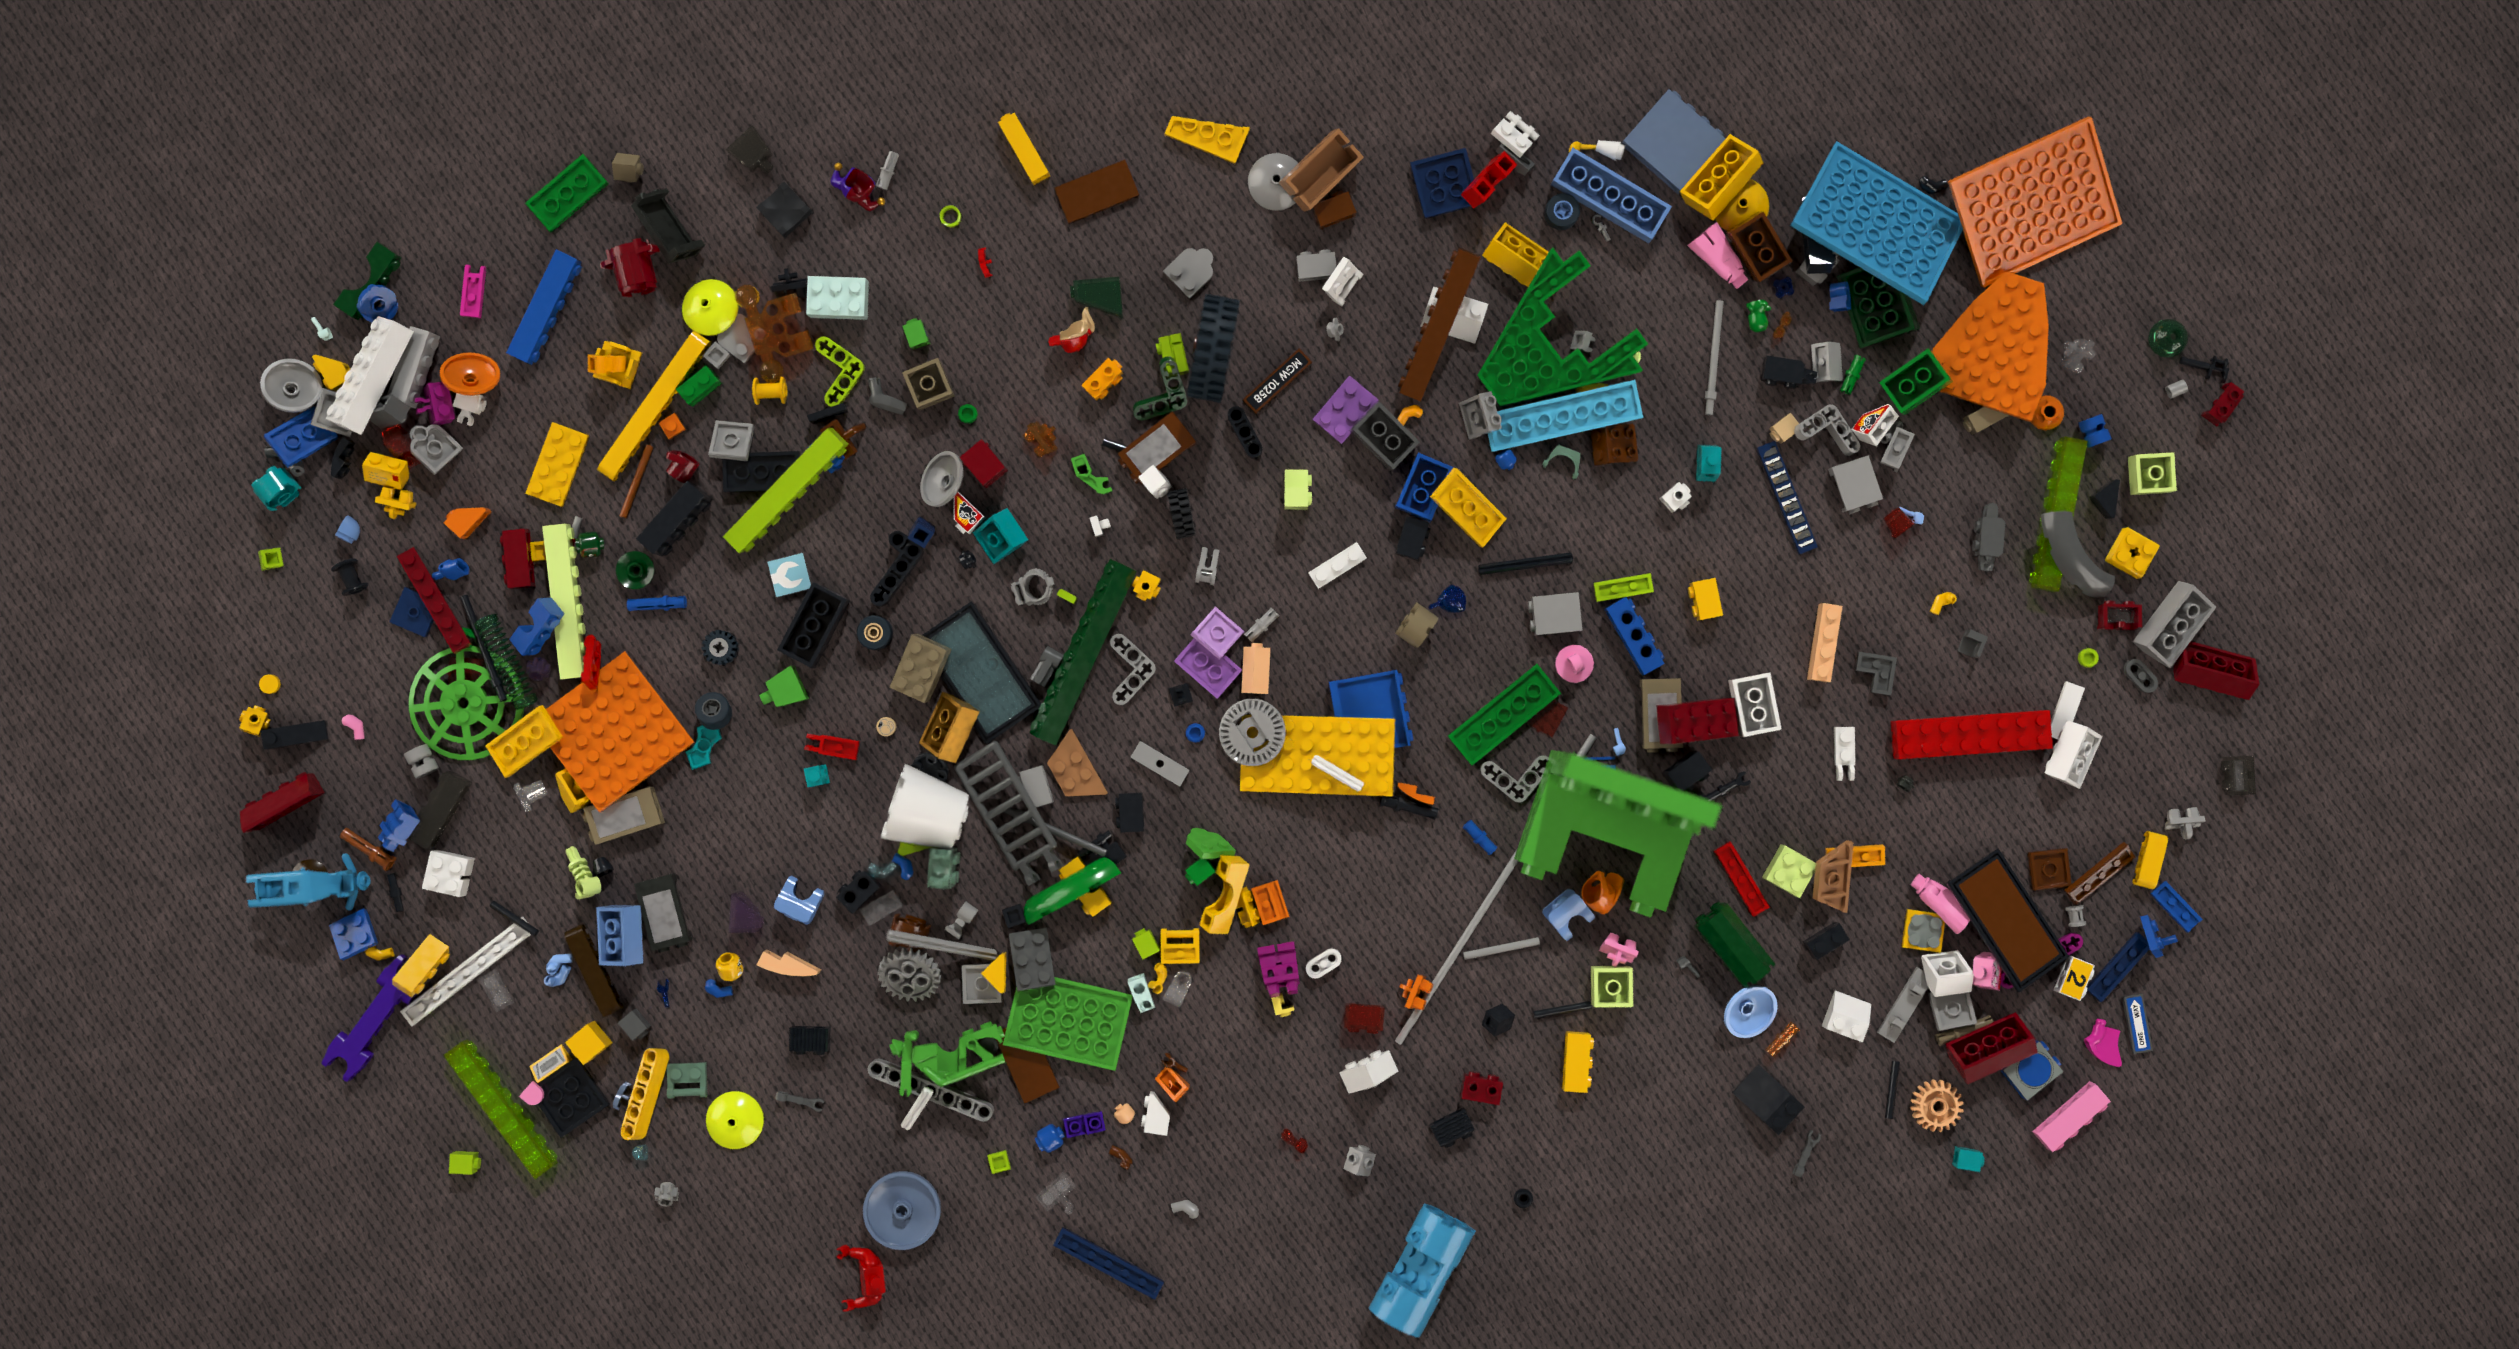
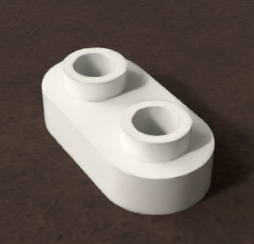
[1306,948,1341,978]

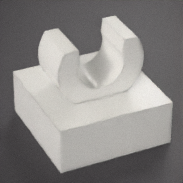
[1090,516,1111,537]

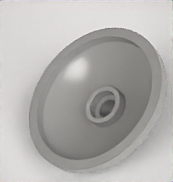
[1248,153,1298,211]
[260,359,322,413]
[920,451,963,507]

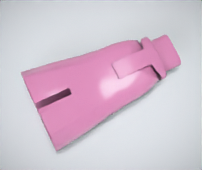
[1687,222,1748,289]
[1910,874,1970,934]

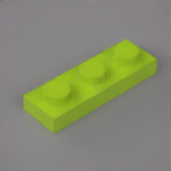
[1593,573,1654,602]

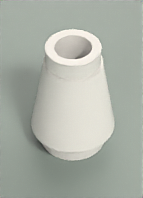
[1595,140,1625,161]

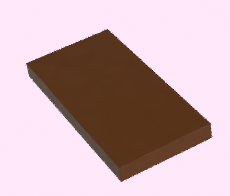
[1054,160,1139,224]
[996,1027,1060,1104]

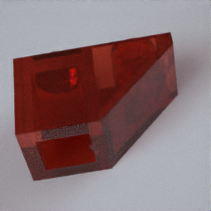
[382,424,421,469]

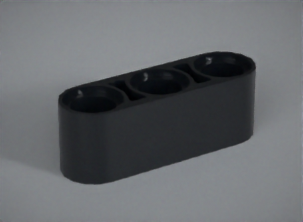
[1227,406,1262,459]

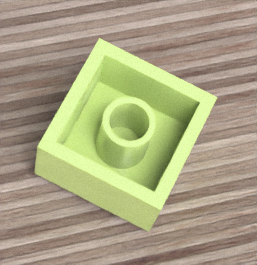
[2128,452,2177,495]
[1762,845,1816,898]
[1591,966,1633,1007]

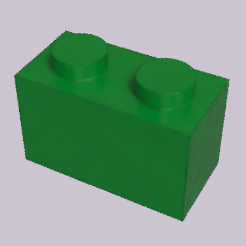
[676,366,722,407]
[1185,858,1216,886]

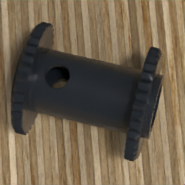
[331,558,369,596]

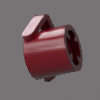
[666,450,700,484]

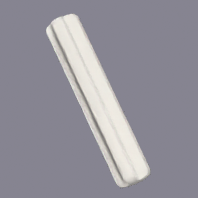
[1311,755,1364,791]
[901,1087,933,1130]

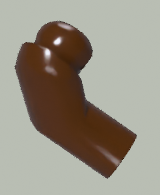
[1108,1145,1133,1170]

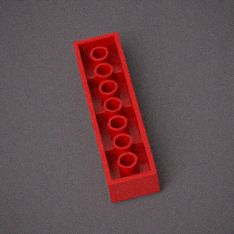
[1891,710,2053,759]

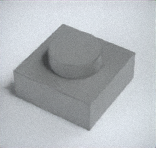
[703,342,731,369]

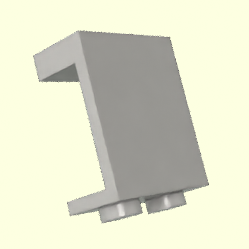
[1828,455,1883,514]
[1528,592,1582,636]

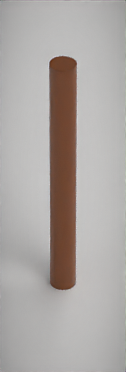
[619,444,654,518]

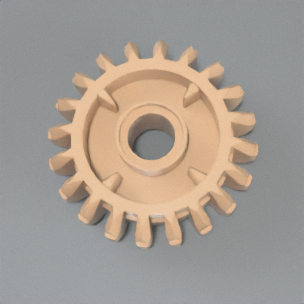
[1910,1079,1964,1132]

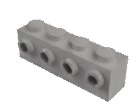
[387,326,440,409]

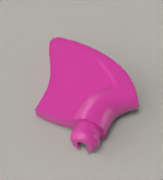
[2084,1018,2122,1067]

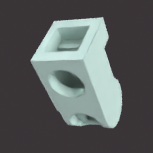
[1128,973,1155,1013]

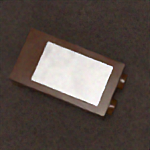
[1118,412,1196,485]

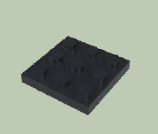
[538,1058,610,1138]

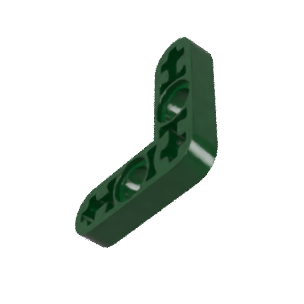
[1133,356,1187,420]

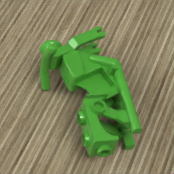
[890,1021,1005,1097]

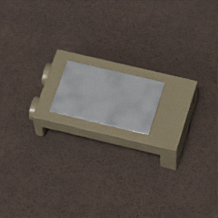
[1640,678,1683,752]
[583,786,665,845]

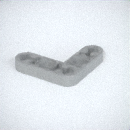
[1794,404,1860,456]
[1110,634,1156,705]
[1480,755,1549,803]

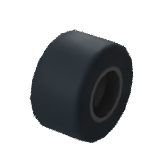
[695,692,732,730]

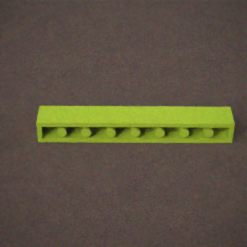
[723,428,848,553]

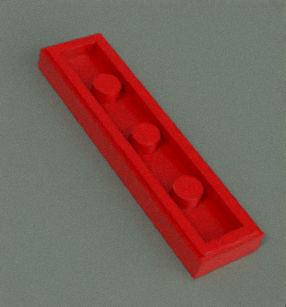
[1714,841,1770,917]

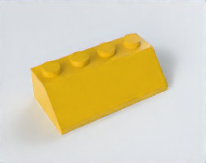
[1482,222,1549,287]

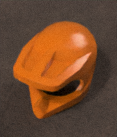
[1581,870,1624,914]

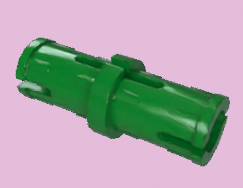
[1839,355,1866,395]

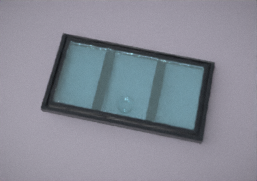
[922,601,1041,744]

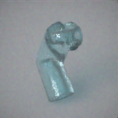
[868,861,898,878]

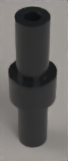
[387,873,404,912]

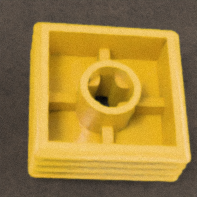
[2105,527,2160,579]

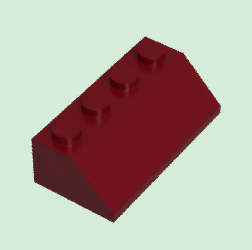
[2173,641,2260,700]
[240,772,324,833]

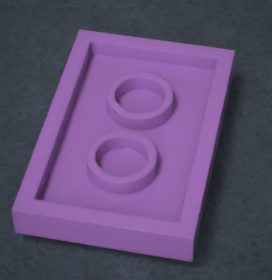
[1312,375,1379,444]
[1174,638,1242,699]

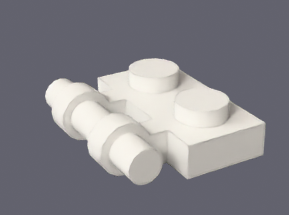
[1491,111,1540,158]

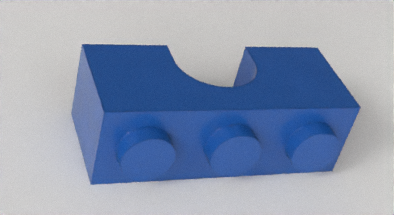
[509,598,564,656]

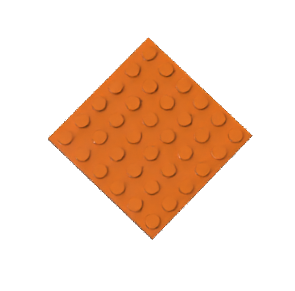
[546,651,695,813]

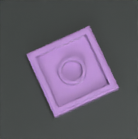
[1191,607,1244,660]

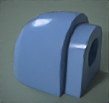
[335,515,360,544]

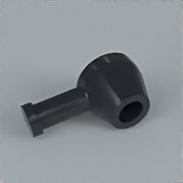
[591,857,614,878]

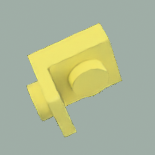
[1271,993,1294,1017]

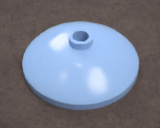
[1724,985,1778,1038]

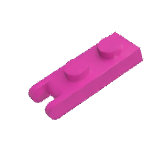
[460,265,486,318]

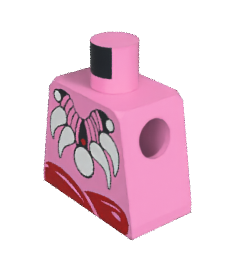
[1972,952,2002,991]

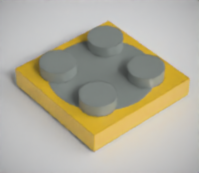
[1901,909,1945,953]

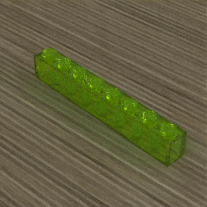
[2029,436,2087,592]
[443,1039,558,1179]

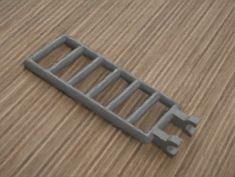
[954,741,1064,886]

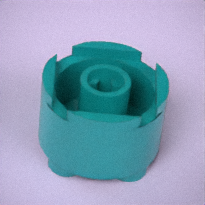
[251,466,301,511]

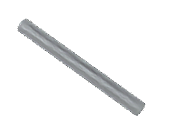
[886,930,997,961]

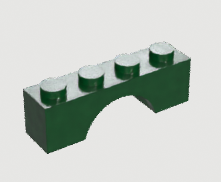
[333,242,402,320]

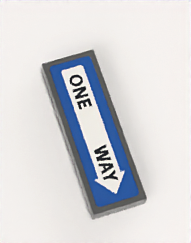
[2122,993,2153,1054]

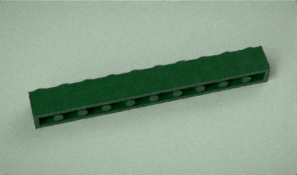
[1029,559,1137,746]

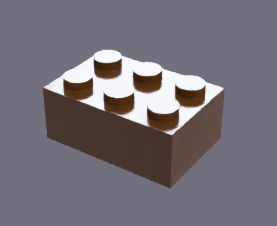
[1726,211,1793,282]

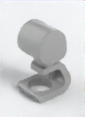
[945,901,978,940]

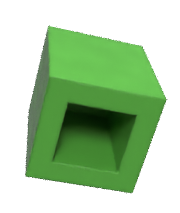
[903,318,930,350]

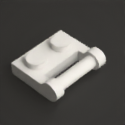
[1322,257,1364,306]

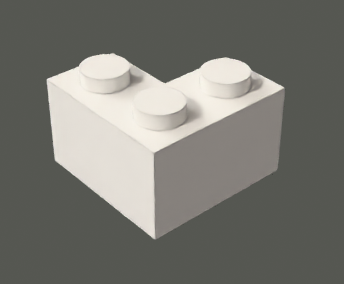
[1340,1050,1398,1094]

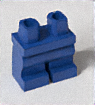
[378,799,420,852]

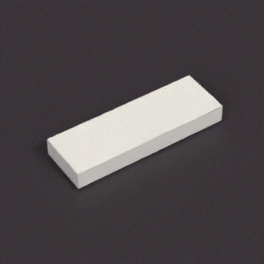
[2051,682,2085,740]

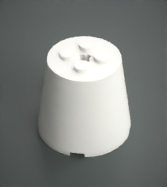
[881,764,969,849]

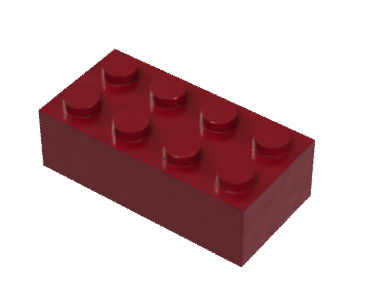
[1656,698,1739,744]
[1946,1012,2038,1085]

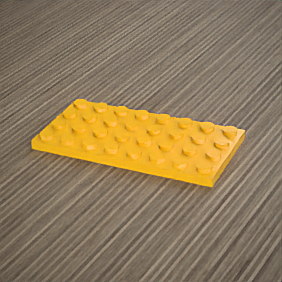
[1240,715,1395,796]

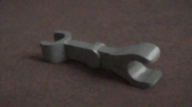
[776,1091,825,1112]
[1792,1130,1821,1177]

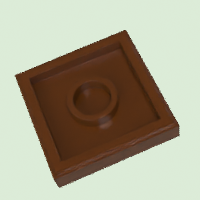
[2028,848,2072,891]

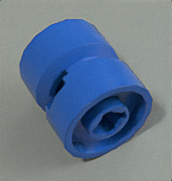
[2078,414,2112,448]

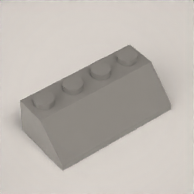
[2132,581,2216,668]

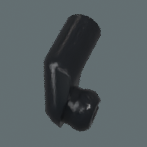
[1919,176,1948,194]

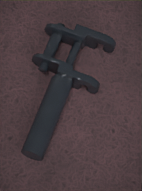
[2179,356,2229,383]

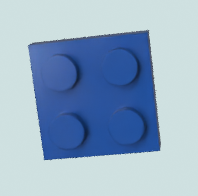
[329,908,378,961]

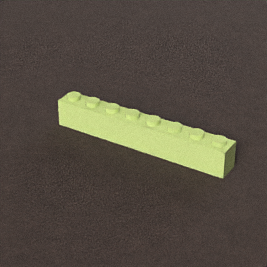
[542,524,586,679]

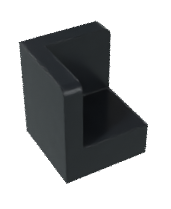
[1482,1004,1515,1037]

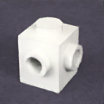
[1659,482,1692,513]

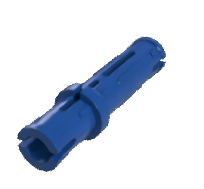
[627,595,687,611]

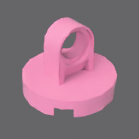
[1555,645,1594,683]

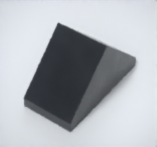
[2089,479,2120,519]

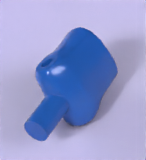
[432,558,469,581]

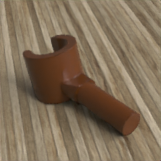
[1161,1053,1188,1073]

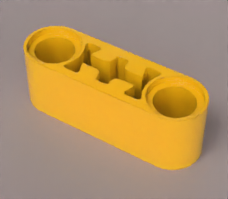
[2132,831,2168,890]

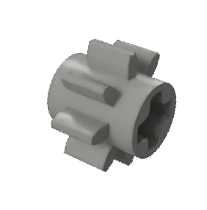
[654,1182,679,1207]

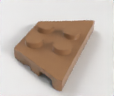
[1047,729,1108,796]
[1813,840,1853,913]

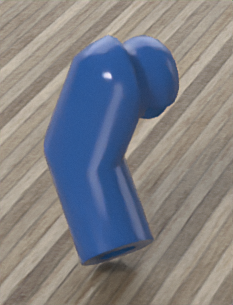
[892,853,914,880]
[705,979,733,998]

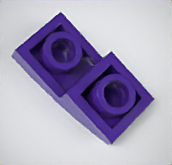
[1062,1111,1106,1138]

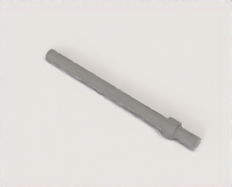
[1705,300,1724,415]

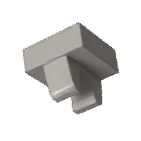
[1570,331,1595,352]

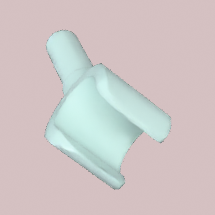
[311,317,333,341]

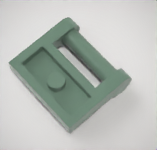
[667,1062,707,1099]

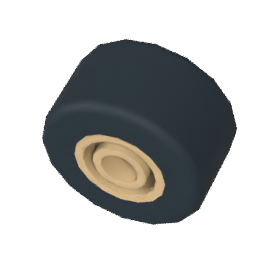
[857,615,893,650]

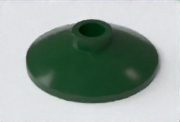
[616,551,655,589]

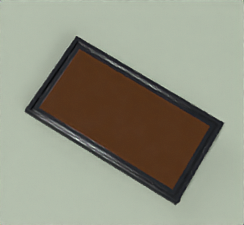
[1946,848,2069,993]

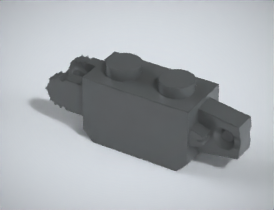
[1972,503,2006,571]

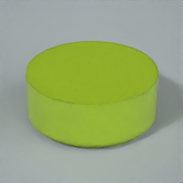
[2078,648,2099,668]

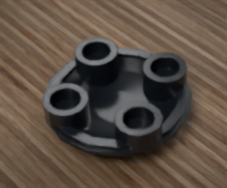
[911,752,949,783]

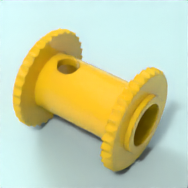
[752,377,788,405]

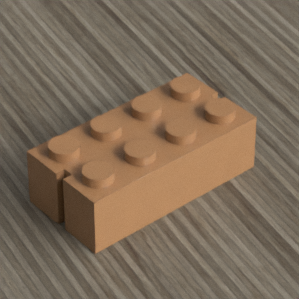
[1279,128,1364,211]

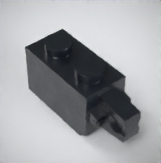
[1761,356,1817,389]

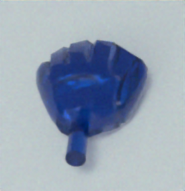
[1428,585,1466,613]

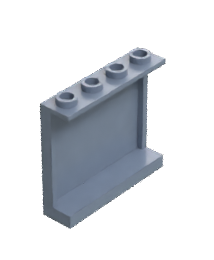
[1622,89,1726,194]

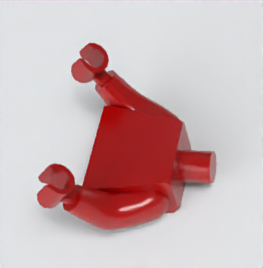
[836,1245,886,1312]

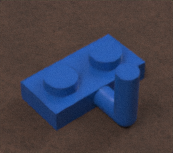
[2140,915,2178,958]

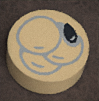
[876,717,896,736]

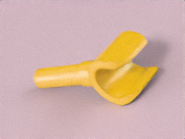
[1569,141,1596,153]

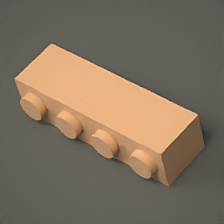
[1807,603,1842,682]

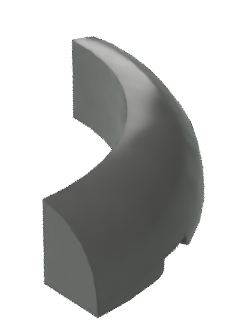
[2041,511,2115,599]

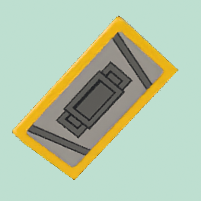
[530,1044,572,1083]

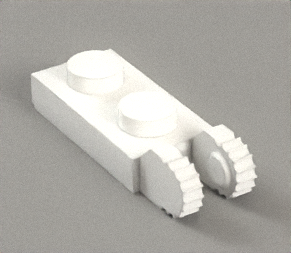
[1834,727,1855,781]

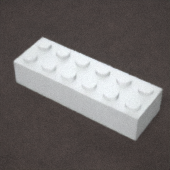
[326,316,414,435]

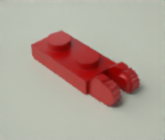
[581,634,602,690]
[804,733,860,760]

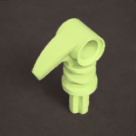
[565,846,601,899]

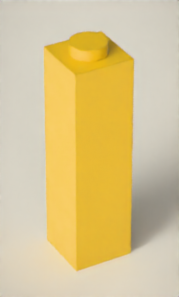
[998,113,1050,185]

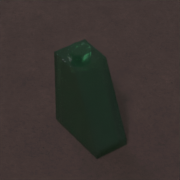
[1070,277,1123,318]

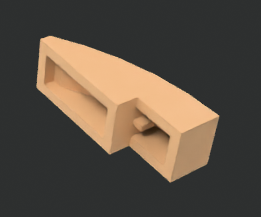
[757,950,821,976]

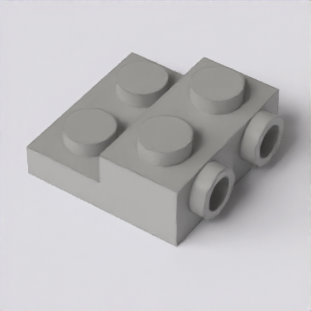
[1459,391,1502,440]

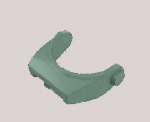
[1542,444,1580,480]

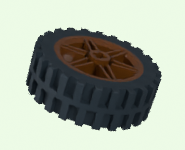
[1187,294,1240,403]

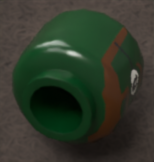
[575,532,604,558]

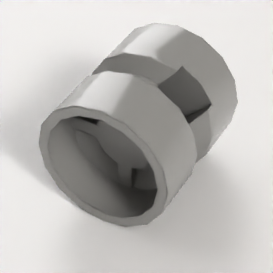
[404,744,439,779]

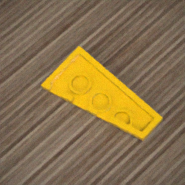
[1165,116,1250,164]

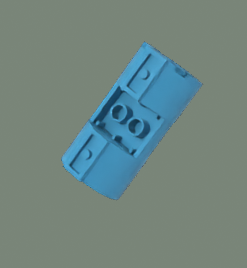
[1369,1204,1476,1337]

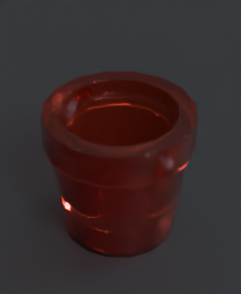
[1883,507,1915,538]

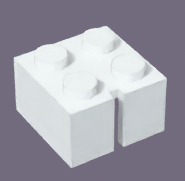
[422,850,475,897]

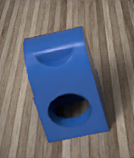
[1829,281,1851,312]

